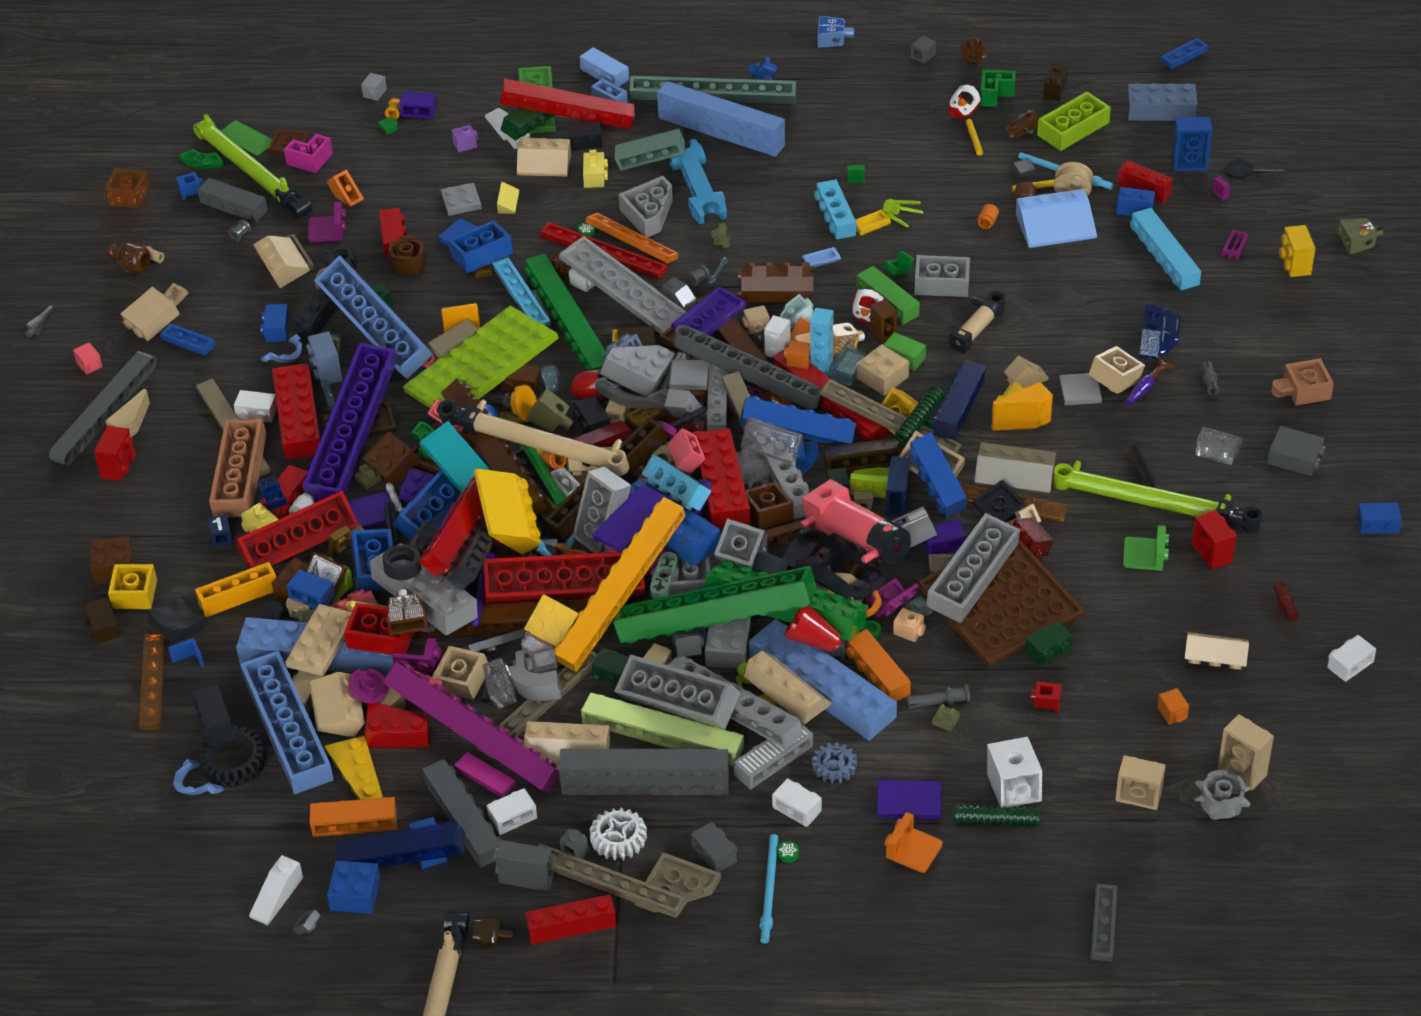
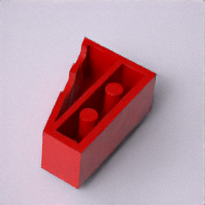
[365,703,431,748]

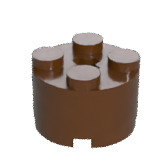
[389,236,426,275]

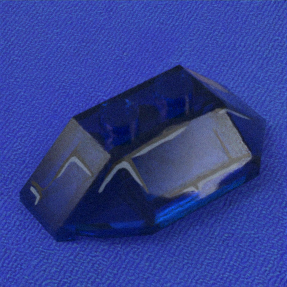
[1139,305,1181,359]

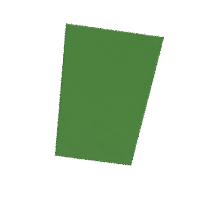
[221,120,272,156]

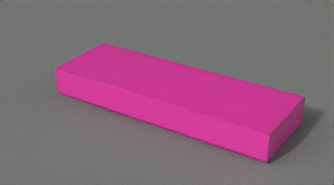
[454,752,516,798]

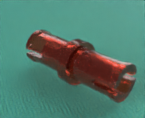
[1273,582,1300,621]

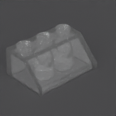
[741,417,804,465]

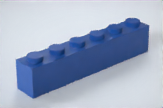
[739,396,856,446]

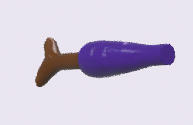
[1125,357,1176,406]

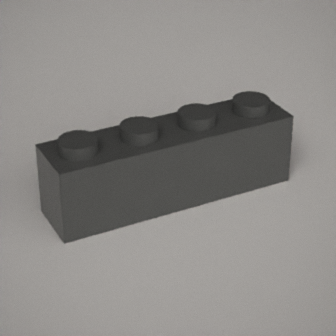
[197,178,268,222]

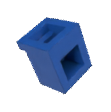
[176,172,203,200]

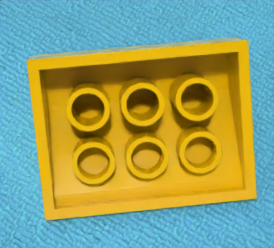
[474,469,541,555]

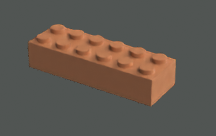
[209,419,267,518]

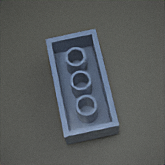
[1127,83,1198,121]

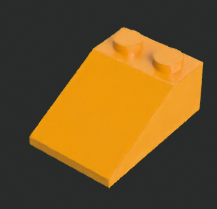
[991,382,1053,431]

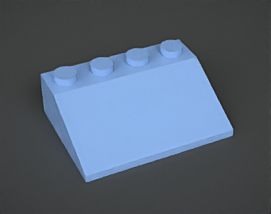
[1016,189,1097,248]

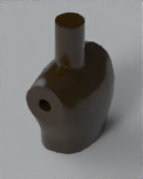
[471,917,513,948]

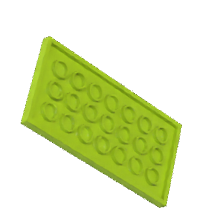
[403,305,558,409]

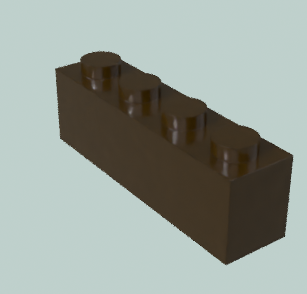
[823,438,902,474]

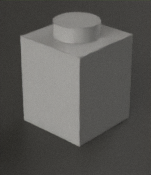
[361,73,387,101]

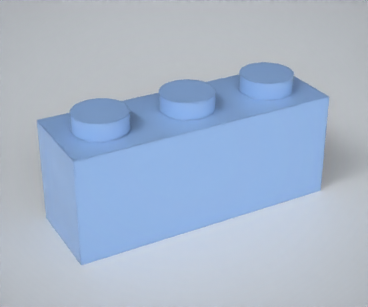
[580,47,629,87]

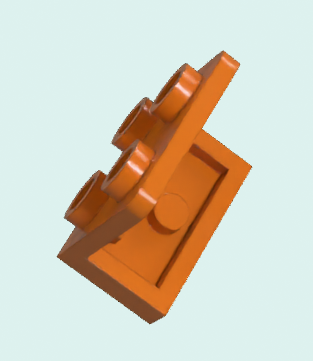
[885,812,942,873]

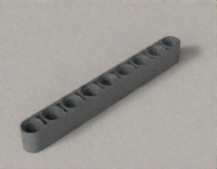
[674,325,821,409]
[49,351,157,466]

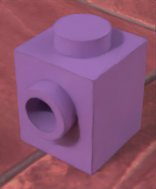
[451,125,479,152]

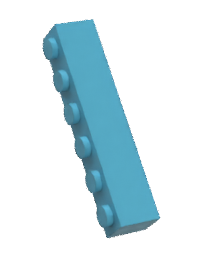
[1130,208,1201,290]

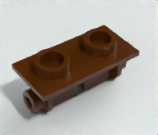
[1005,110,1040,139]

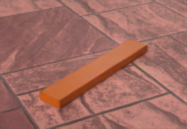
[586,213,679,263]

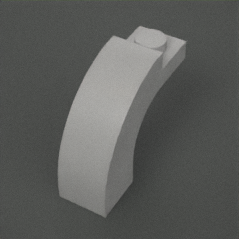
[508,650,562,701]

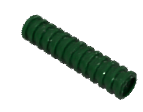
[895,386,944,445]
[955,804,1040,826]

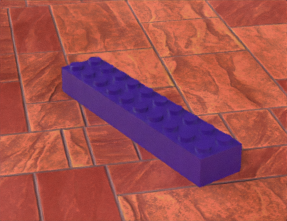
[303,342,396,501]

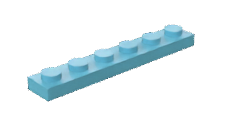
[492,257,551,327]

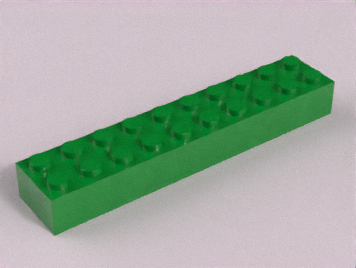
[613,566,817,643]

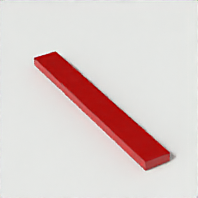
[540,222,668,280]

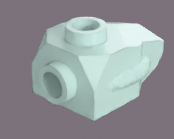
[780,294,814,329]

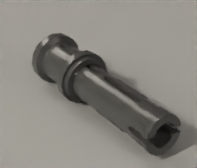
[907,684,970,709]

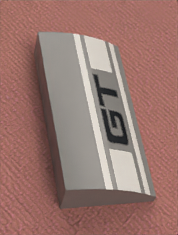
[856,506,937,562]

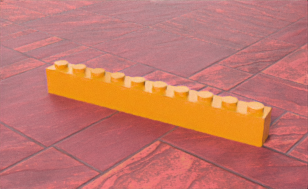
[554,497,685,672]

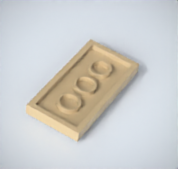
[286,604,352,676]

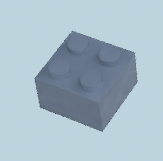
[306,331,342,386]

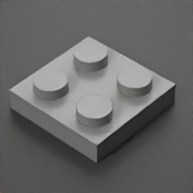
[441,183,482,216]

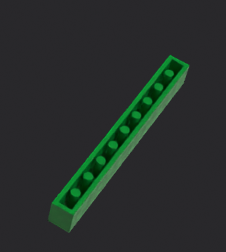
[524,254,607,379]

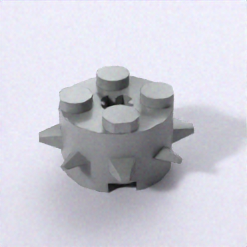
[1195,770,1251,820]

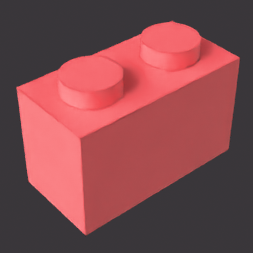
[668,428,705,475]

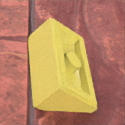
[497,182,519,214]

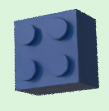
[327,861,381,914]

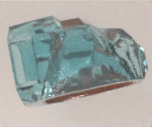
[540,365,562,394]

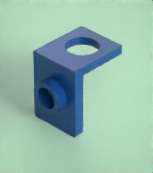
[168,638,204,668]

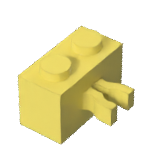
[583,150,608,188]
[241,503,279,533]

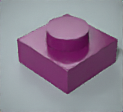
[1212,176,1230,200]

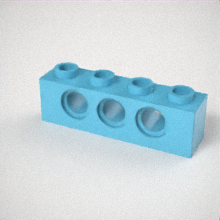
[814,179,856,240]
[810,308,833,377]
[642,454,711,511]

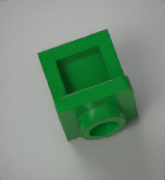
[883,251,914,277]

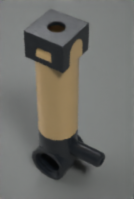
[949,291,1005,354]

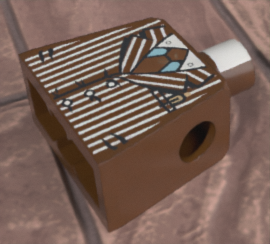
[387,589,428,636]

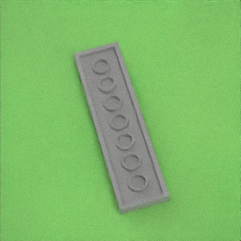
[559,236,686,334]

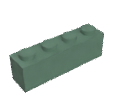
[615,129,685,171]

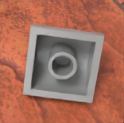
[714,519,765,568]

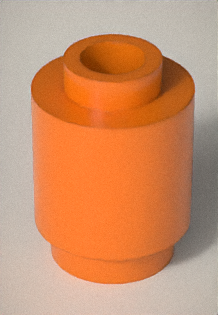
[978,204,999,229]
[541,451,567,469]

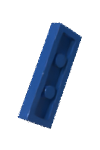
[1160,38,1208,69]
[160,323,216,356]

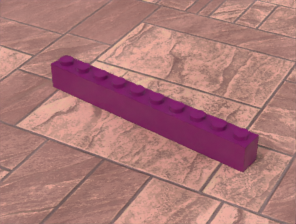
[383,662,560,792]

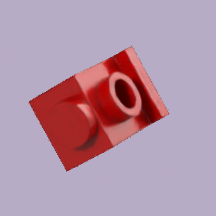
[1031,682,1061,713]

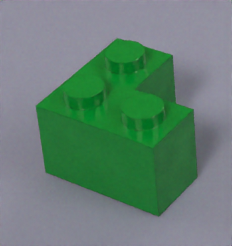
[980,70,1016,107]

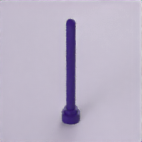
[471,551,495,627]

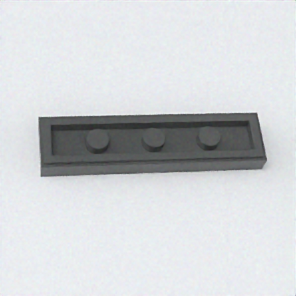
[1091,884,1118,962]

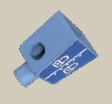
[818,16,854,48]

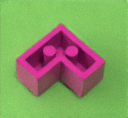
[284,134,333,173]

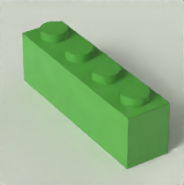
[856,266,920,325]

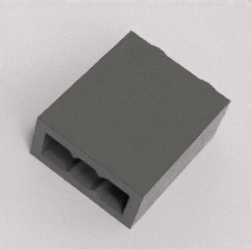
[1267,426,1326,476]
[493,840,554,892]

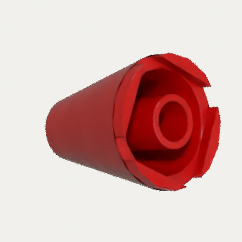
[784,605,842,652]

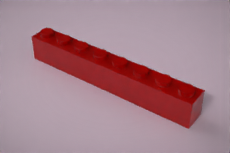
[500,78,635,130]
[772,349,888,442]
[418,476,484,577]

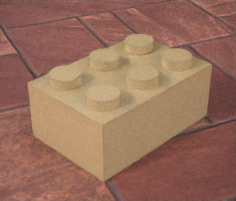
[1218,714,1274,790]

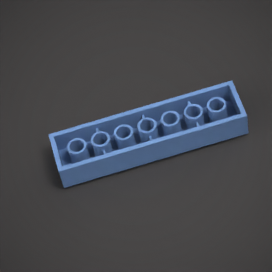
[657,81,785,157]
[314,255,433,379]
[236,617,394,676]
[749,619,897,741]
[240,651,333,794]

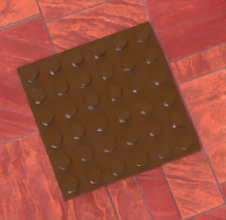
[918,539,1085,668]

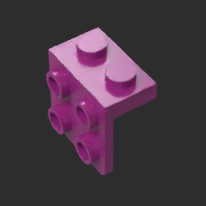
[308,202,346,242]
[865,578,919,619]
[392,638,443,677]

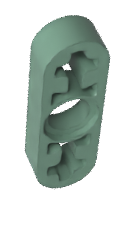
[650,552,678,599]

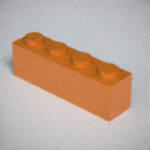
[845,629,911,701]
[310,797,397,837]

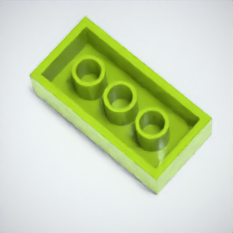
[1037,92,1111,151]

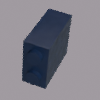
[886,456,911,517]

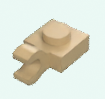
[1007,504,1041,530]

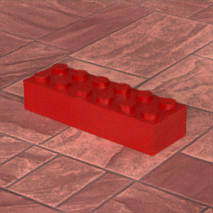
[272,363,321,460]
[692,428,750,529]
[234,490,359,569]

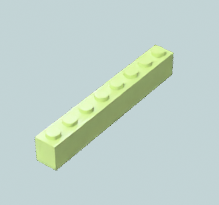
[581,693,744,766]

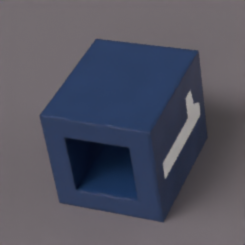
[207,514,233,547]

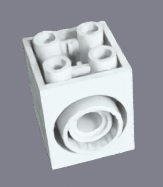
[987,737,1042,808]

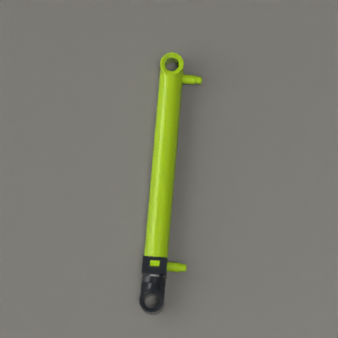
[193,114,313,219]
[1053,460,1262,533]

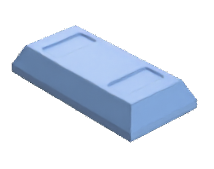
[802,247,841,268]

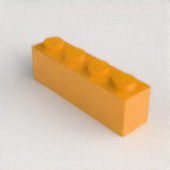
[195,562,276,618]

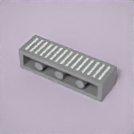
[734,724,813,790]

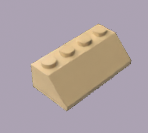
[744,651,832,724]
[524,721,610,769]

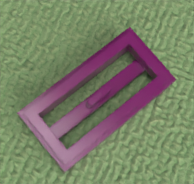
[1221,230,1249,260]

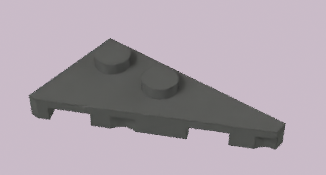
[461,629,526,653]

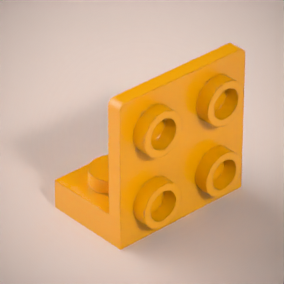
[441,303,480,333]

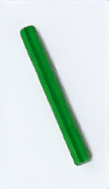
[521,444,566,506]

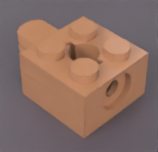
[1271,358,1334,406]

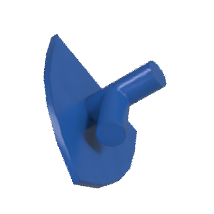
[787,435,818,474]

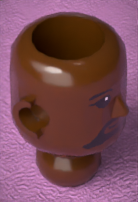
[106,241,151,274]

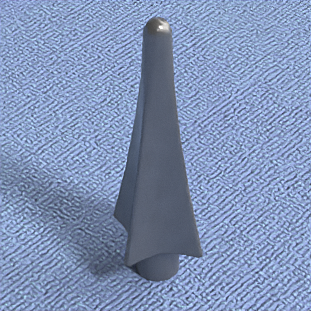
[25,306,53,337]

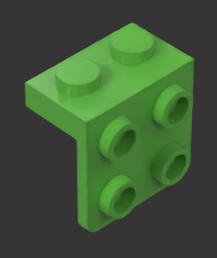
[1123,526,1169,571]

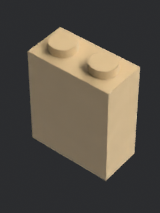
[121,287,180,341]

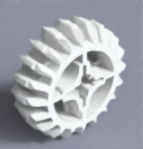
[590,807,647,861]

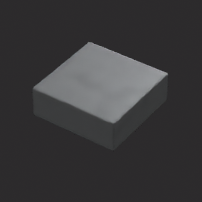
[1013,159,1036,177]

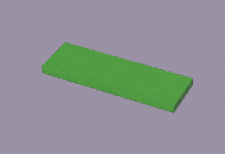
[518,66,556,134]

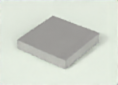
[670,359,709,390]
[1059,373,1102,405]

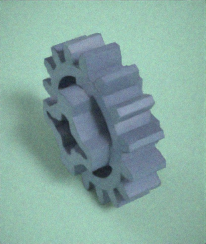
[812,742,857,784]

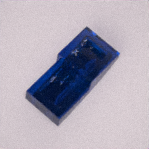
[257,476,288,510]

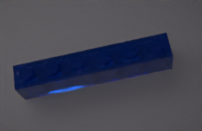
[932,360,986,440]
[336,821,465,868]

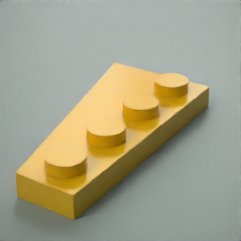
[324,736,383,800]

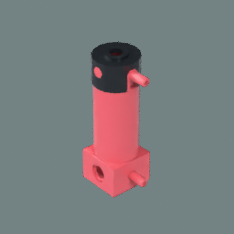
[800,479,911,565]

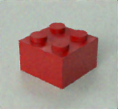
[94,426,136,481]
[1192,510,1237,570]

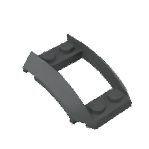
[595,376,670,409]

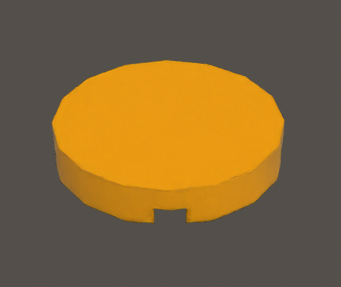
[510,385,537,422]

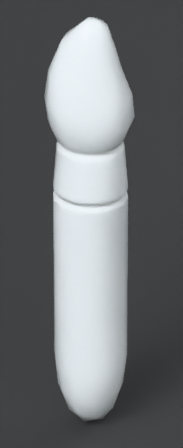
[386,483,402,512]

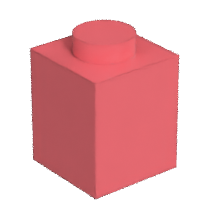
[73,343,102,375]

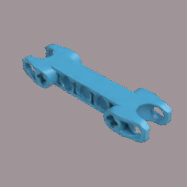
[669,139,727,224]

